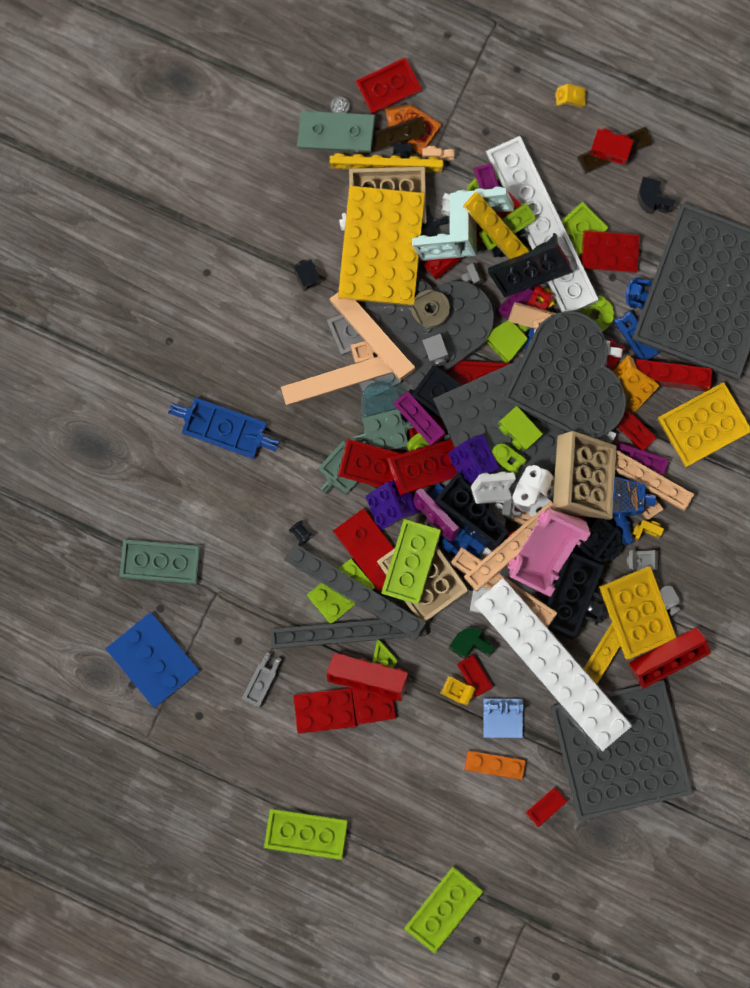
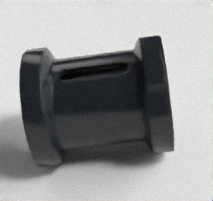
[289,520,314,546]

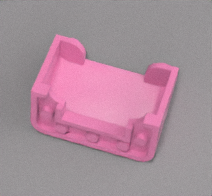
[508,509,590,597]

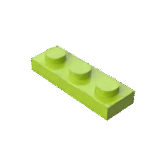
[479,203,536,250]

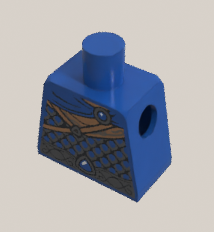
[612,477,656,517]

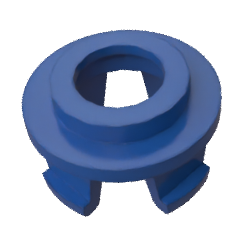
[625,277,652,309]

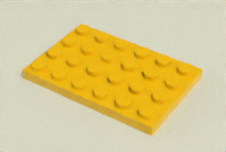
[338,186,425,306]

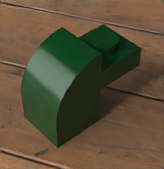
[448,628,494,659]

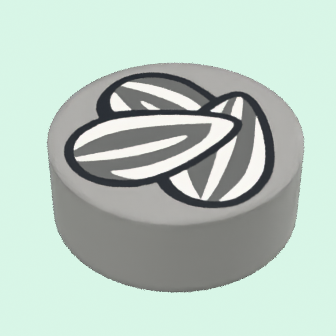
[331,97,349,113]

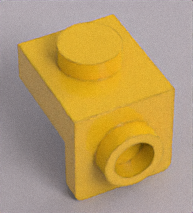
[556,83,586,108]
[632,520,664,541]
[440,676,475,705]

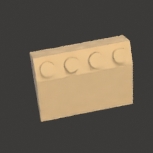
[349,167,426,223]
[553,431,616,520]
[377,545,471,622]

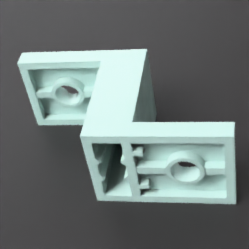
[412,187,514,261]

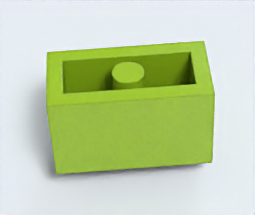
[498,406,543,451]

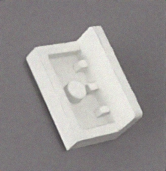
[471,472,516,504]

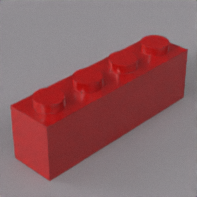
[635,359,712,392]
[629,628,711,689]
[326,653,408,702]

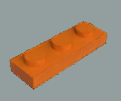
[464,751,525,780]

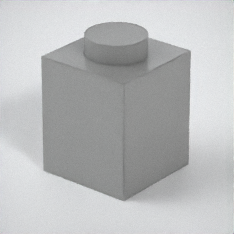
[422,334,449,366]

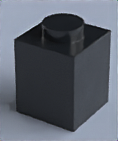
[294,259,321,292]

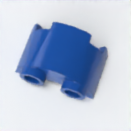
[440,523,484,557]

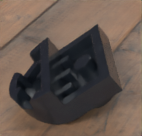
[576,518,623,562]

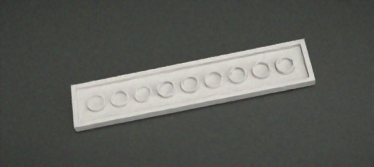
[486,136,599,312]
[474,577,632,751]

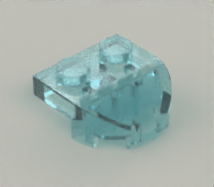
[361,381,399,418]

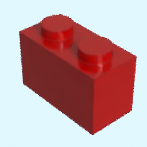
[589,128,634,166]

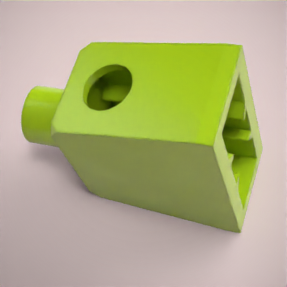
[486,320,531,363]

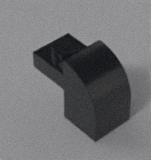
[638,176,676,215]

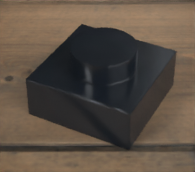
[393,143,412,159]

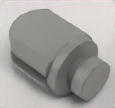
[660,586,681,616]

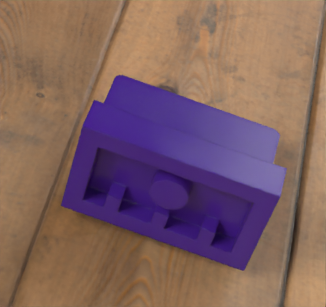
[448,434,500,485]
[366,480,418,531]

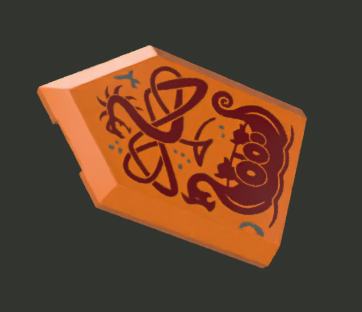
[385,104,442,154]

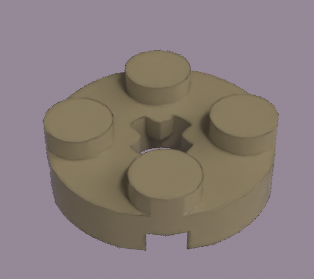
[412,290,450,329]

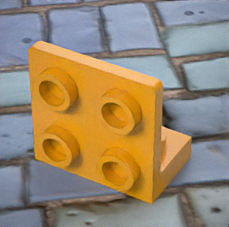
[612,355,659,412]

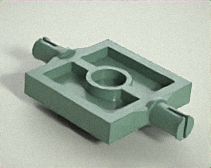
[353,409,414,450]
[318,441,366,495]

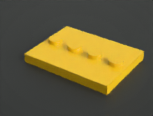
[657,382,750,468]
[599,566,676,659]

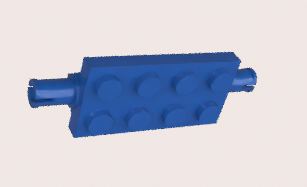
[168,397,280,460]

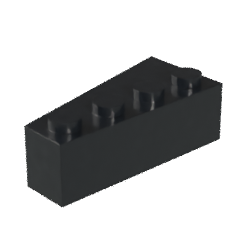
[434,472,508,552]

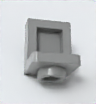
[627,550,658,571]

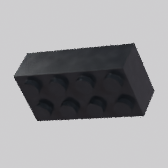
[546,553,604,640]

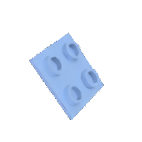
[484,699,523,738]

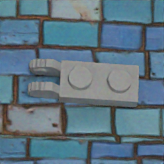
[241,652,282,708]

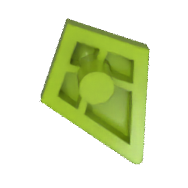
[372,640,397,669]

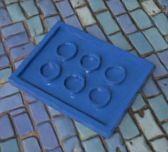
[105,612,200,709]

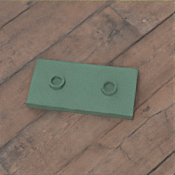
[297,111,375,153]
[119,539,200,585]

